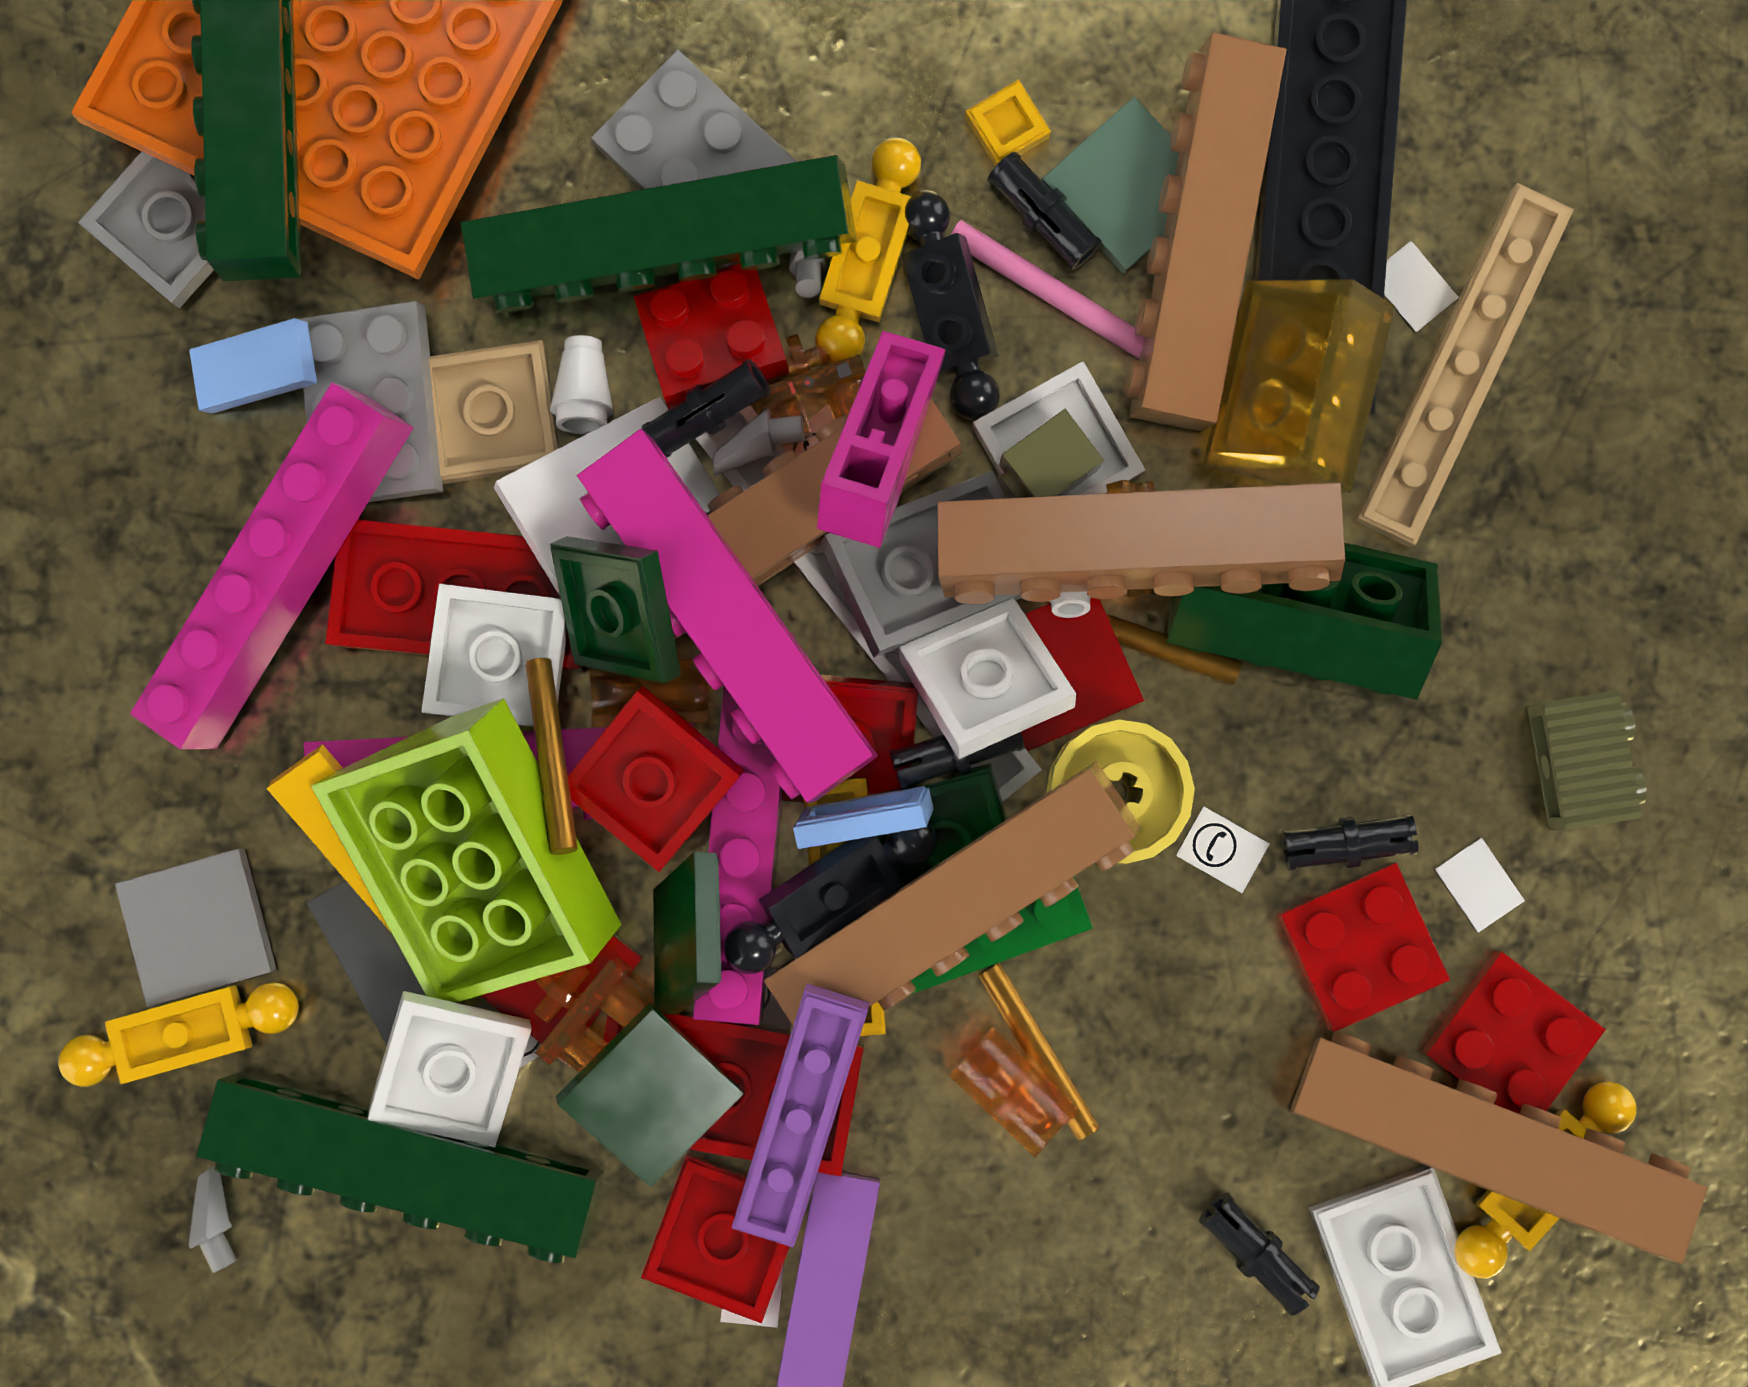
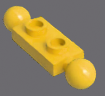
[815,138,921,366]
[58,982,299,1087]
[1454,1081,1637,1278]

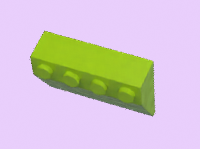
[311,698,622,1003]

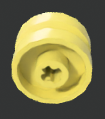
[1044,719,1195,864]

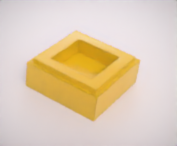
[965,79,1051,166]

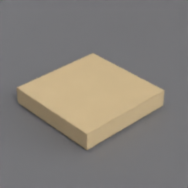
[429,340,560,484]

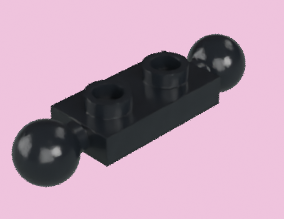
[901,190,1000,420]
[723,822,937,974]

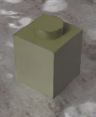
[998,408,1104,498]

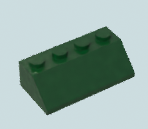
[1166,543,1442,700]

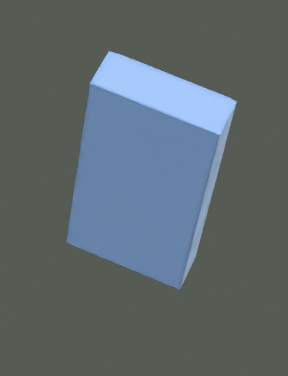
[189,318,317,413]
[793,786,934,849]

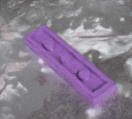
[732,983,870,1248]
[777,1172,880,1387]

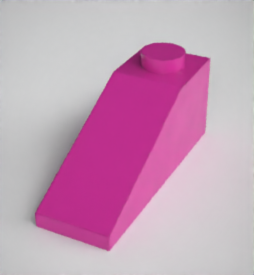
[817,331,945,548]

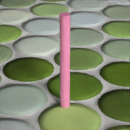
[951,220,1144,359]

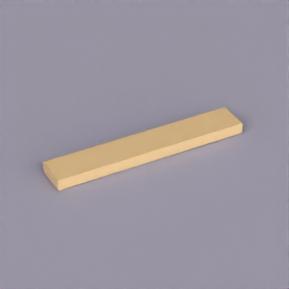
[1354,183,1574,548]

